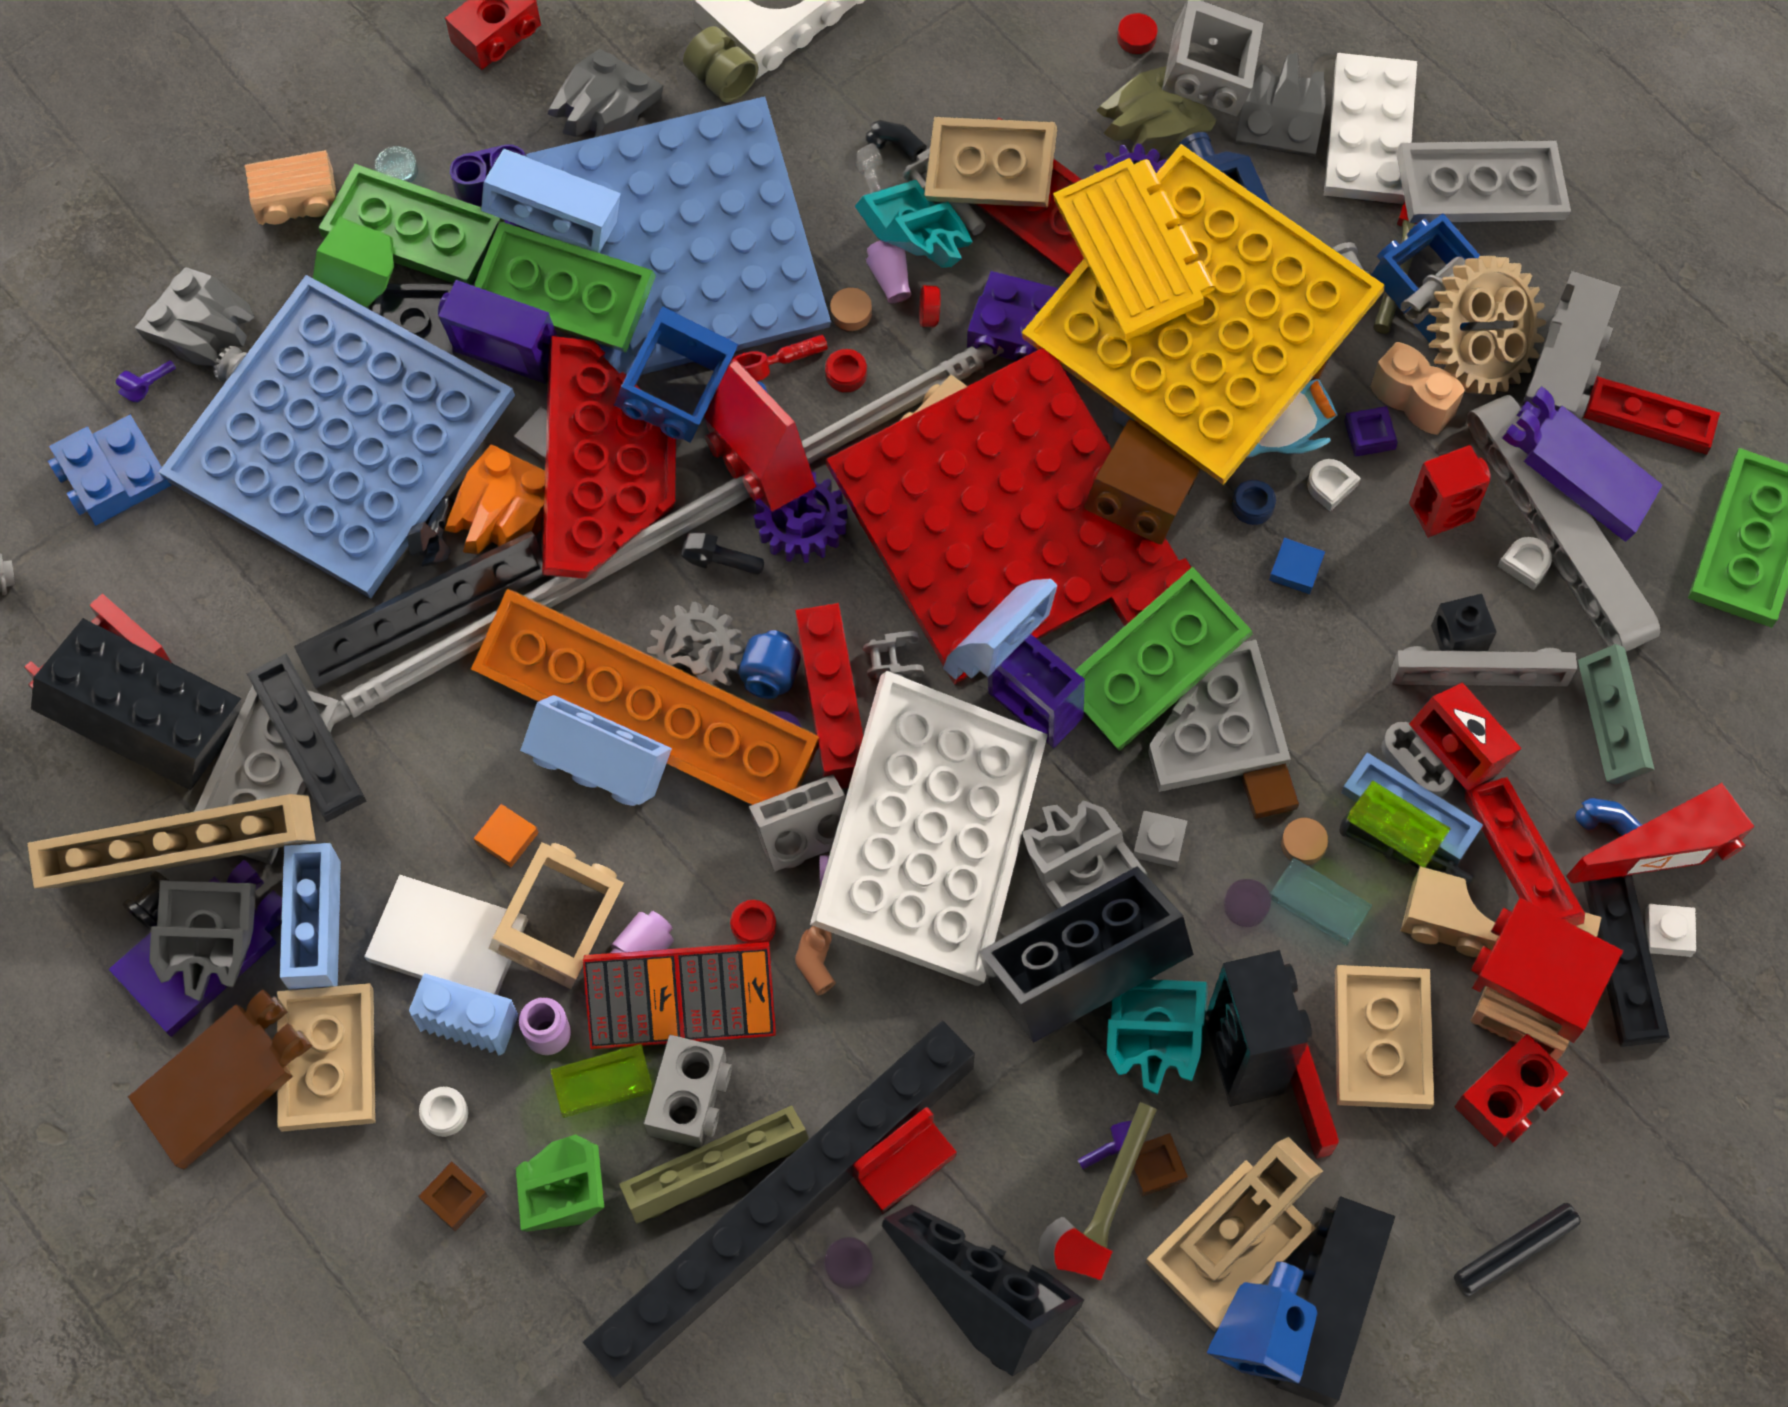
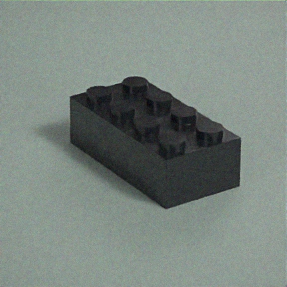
[31,618,242,790]
[979,866,1194,1043]
[1206,950,1312,1107]

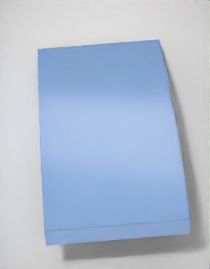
[943,579,1057,680]

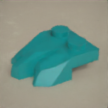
[855,180,973,268]
[1107,979,1208,1095]

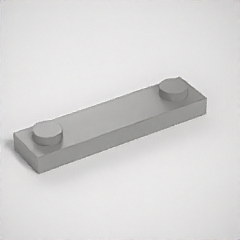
[1391,646,1577,686]

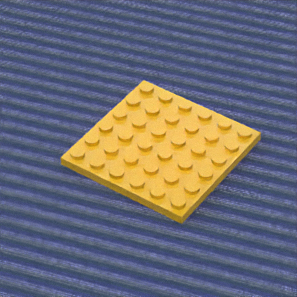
[1022,144,1384,485]

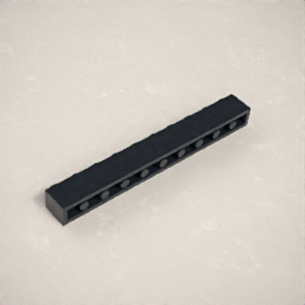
[583,1020,975,1388]

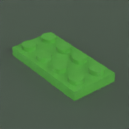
[319,164,504,285]
[474,221,656,353]
[1688,448,1788,628]
[1075,567,1253,751]

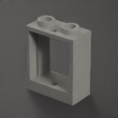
[1162,0,1263,116]

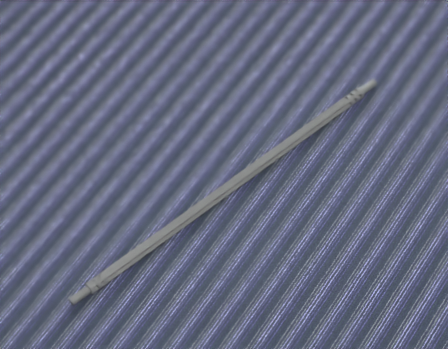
[319,345,1004,725]

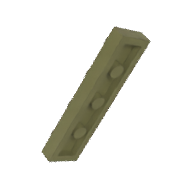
[619,1105,809,1224]

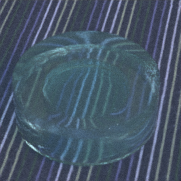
[375,146,418,183]

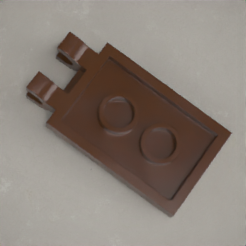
[128,989,313,1170]

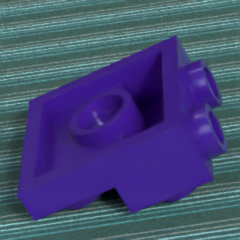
[967,271,1059,361]

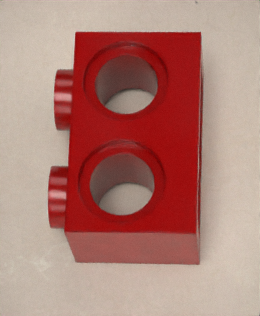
[1409,445,1491,538]
[1454,1033,1569,1147]

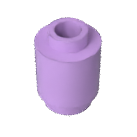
[610,911,674,953]
[519,998,571,1055]

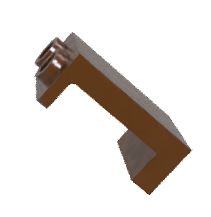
[1084,419,1201,545]

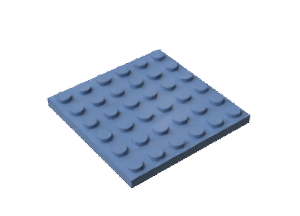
[526,96,831,375]
[159,275,515,599]

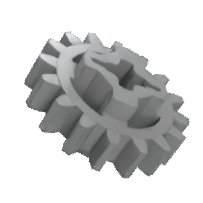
[647,602,745,687]

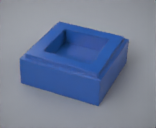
[1269,538,1325,594]

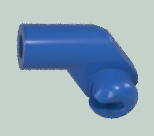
[1575,798,1642,836]

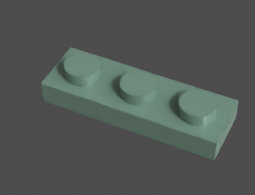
[1578,644,1655,785]

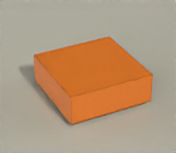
[474,804,539,868]

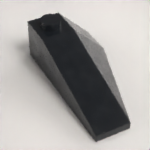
[881,1205,1084,1376]

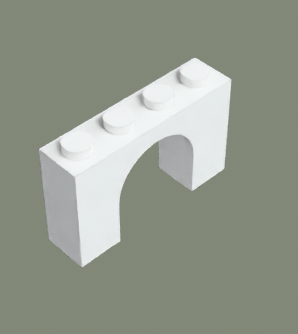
[692,0,866,79]

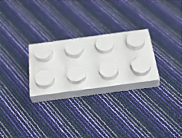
[1324,53,1417,204]

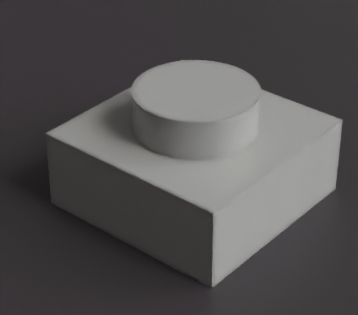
[1133,811,1187,868]

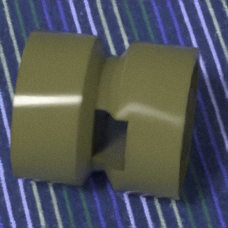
[683,26,759,103]

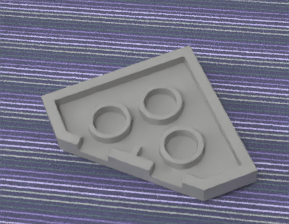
[1148,640,1291,792]

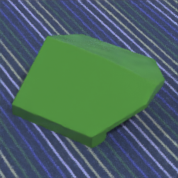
[313,217,394,309]
[516,1134,604,1232]

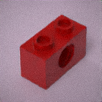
[445,0,541,70]

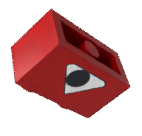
[1409,682,1522,791]

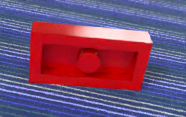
[853,1107,957,1214]

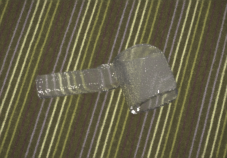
[855,143,883,193]

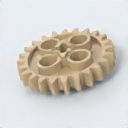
[1427,256,1546,394]

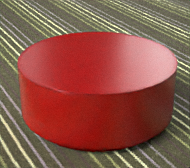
[1117,13,1158,54]
[919,285,941,328]
[825,349,867,393]
[730,900,776,944]

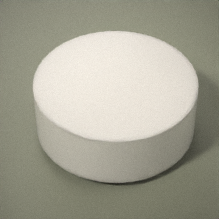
[419,1087,468,1137]

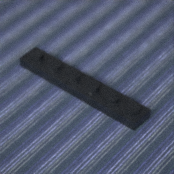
[294,531,546,689]

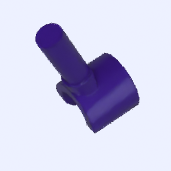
[116,360,176,402]
[1077,1121,1132,1169]

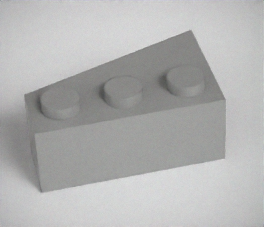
[1521,271,1621,420]

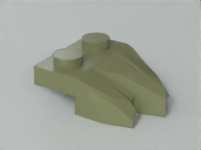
[1096,66,1217,156]

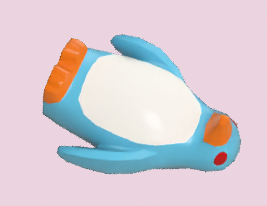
[1246,379,1337,458]

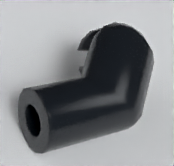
[865,120,927,161]

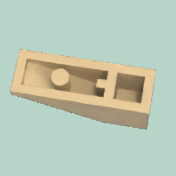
[1180,1137,1323,1281]

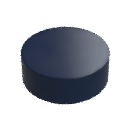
[1232,480,1276,525]

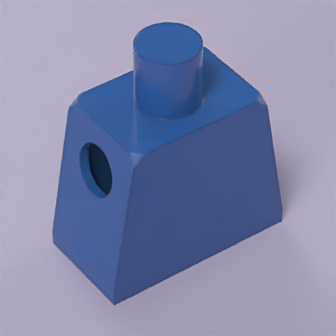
[1207,1261,1318,1383]

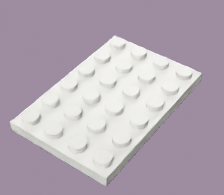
[810,671,1048,986]

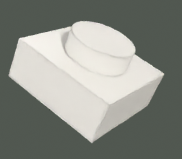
[1645,904,1696,957]

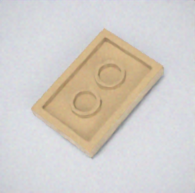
[924,117,1057,207]
[1335,965,1434,1109]
[277,983,376,1132]
[1145,1160,1316,1332]

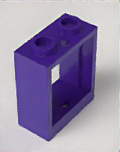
[438,280,558,384]
[988,634,1085,749]

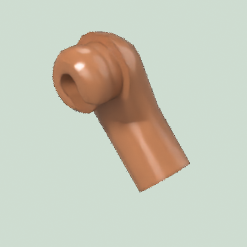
[795,926,836,996]

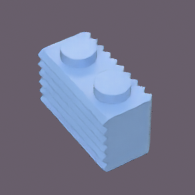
[409,973,518,1056]

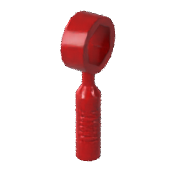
[730,334,828,382]

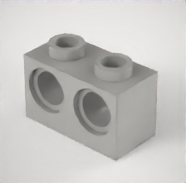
[749,774,846,872]
[644,1035,732,1148]

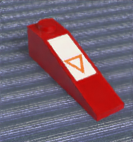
[1566,783,1755,884]

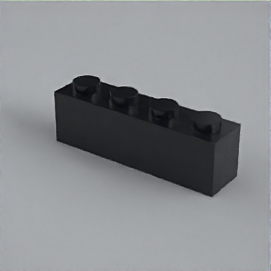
[1276,1196,1395,1407]

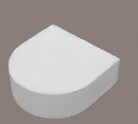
[1307,459,1361,511]
[1497,537,1552,590]

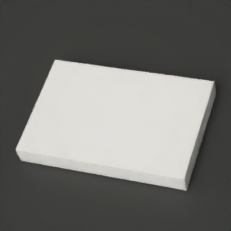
[364,875,528,995]

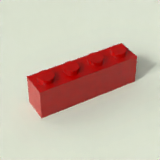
[795,603,863,789]

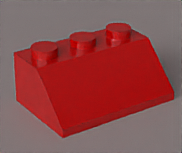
[704,360,816,511]

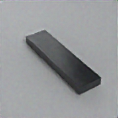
[246,653,367,822]
[1583,875,1670,1047]

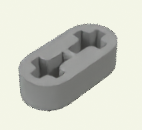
[1381,722,1454,798]

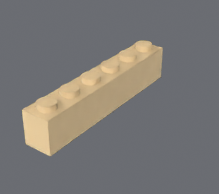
[27,794,316,888]

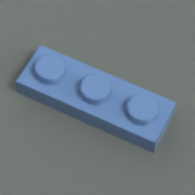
[1341,752,1483,865]

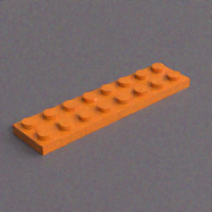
[471,589,819,805]

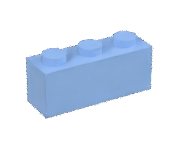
[481,149,621,253]
[520,695,672,806]
[280,843,341,990]

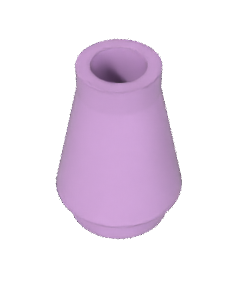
[866,240,911,303]

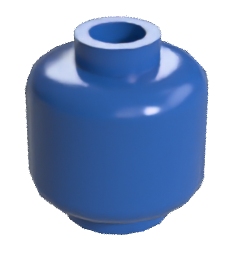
[738,630,801,699]

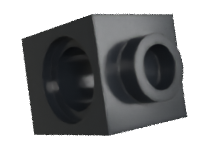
[1431,593,1497,651]

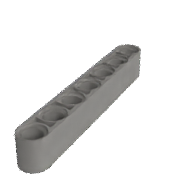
[1467,395,1661,652]

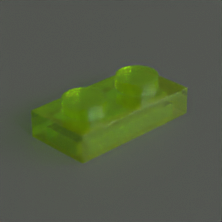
[1347,781,1451,868]
[550,1044,654,1118]

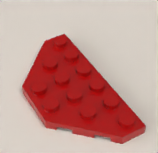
[542,336,676,579]

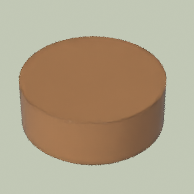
[830,288,872,331]
[1281,818,1328,866]

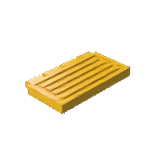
[1053,158,1215,341]

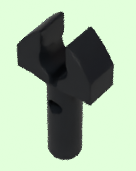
[408,496,455,567]
[681,533,765,575]

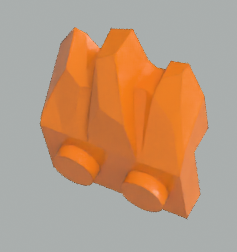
[445,444,545,554]

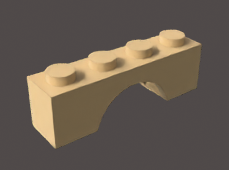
[1401,866,1601,957]

